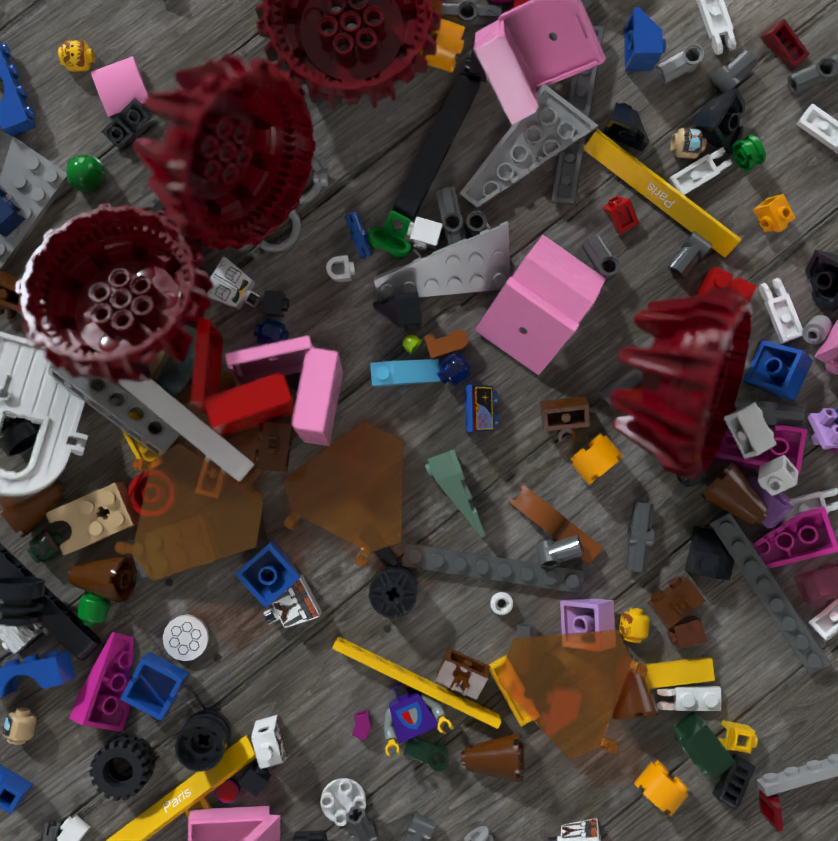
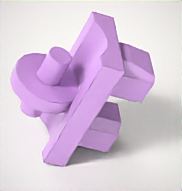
[807,408,838,450]

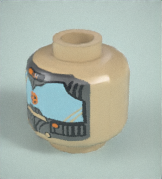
[670,128,706,159]
[3,707,37,745]

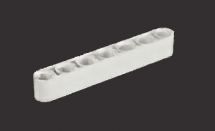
[118,378,255,482]

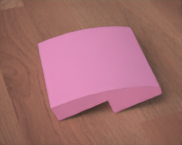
[91,56,149,117]

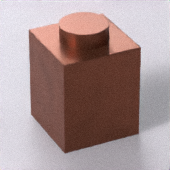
[667,615,707,649]

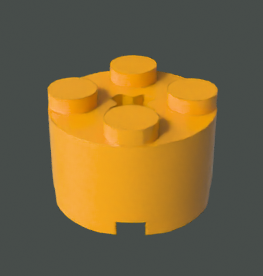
[424,18,465,73]
[571,433,624,485]
[634,760,689,817]

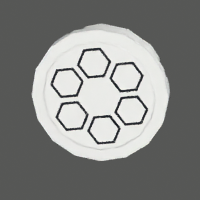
[163,614,210,661]

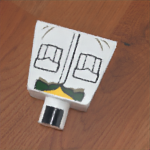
[206,256,261,310]

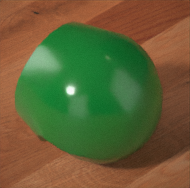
[66,154,105,193]

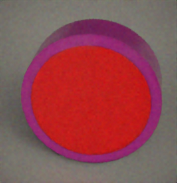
[216,778,240,803]

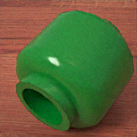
[76,592,111,627]

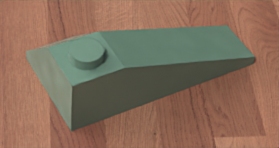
[425,450,486,537]

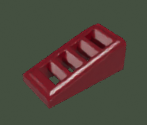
[760,19,810,70]
[759,790,783,832]

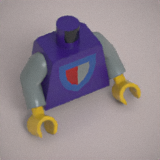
[383,683,454,758]

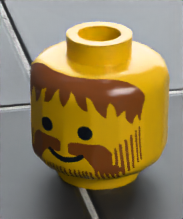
[58,40,95,72]
[619,607,650,643]

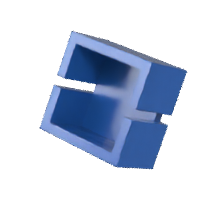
[120,652,190,721]

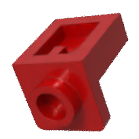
[602,196,640,234]

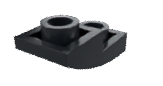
[101,98,152,149]

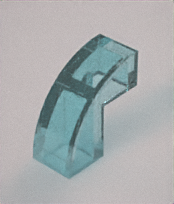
[158,343,196,398]

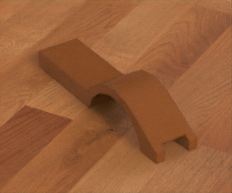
[508,484,603,565]

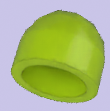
[402,335,422,354]

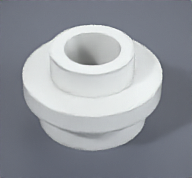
[490,592,513,615]

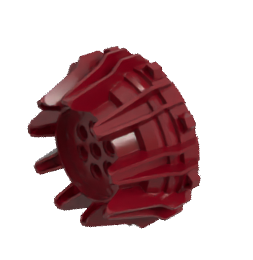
[255,0,443,110]
[134,53,316,251]
[16,203,213,384]
[610,287,753,479]

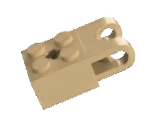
[46,482,141,555]

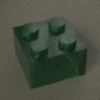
[672,711,736,779]

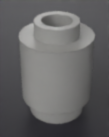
[802,315,832,345]

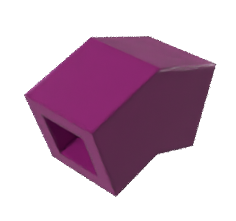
[352,710,371,741]

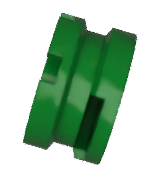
[732,134,766,172]

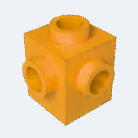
[753,194,795,233]

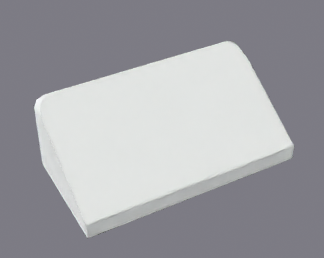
[808,598,838,643]

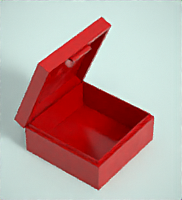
[191,318,296,438]

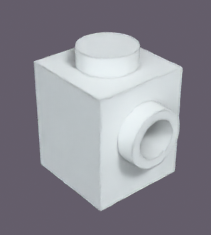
[407,216,443,250]
[758,455,798,496]

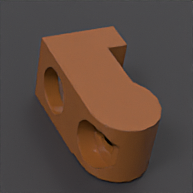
[424,329,468,359]

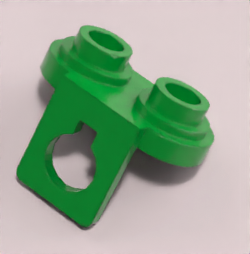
[367,210,411,258]

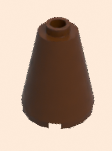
[701,462,769,525]
[0,479,66,538]
[68,556,137,602]
[612,654,659,720]
[461,733,524,782]

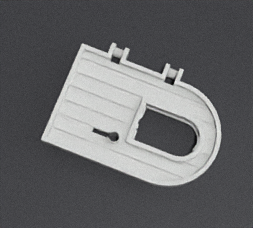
[0,332,102,496]

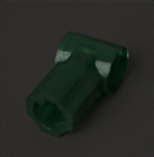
[403,736,449,771]

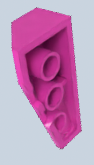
[714,425,808,476]
[752,506,838,568]
[69,632,134,732]

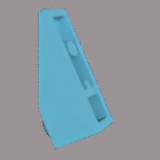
[370,359,440,387]

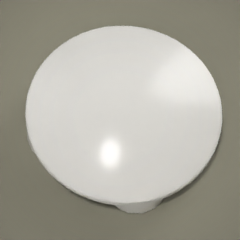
[320,778,366,826]

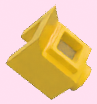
[718,720,758,754]

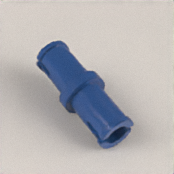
[344,211,373,259]

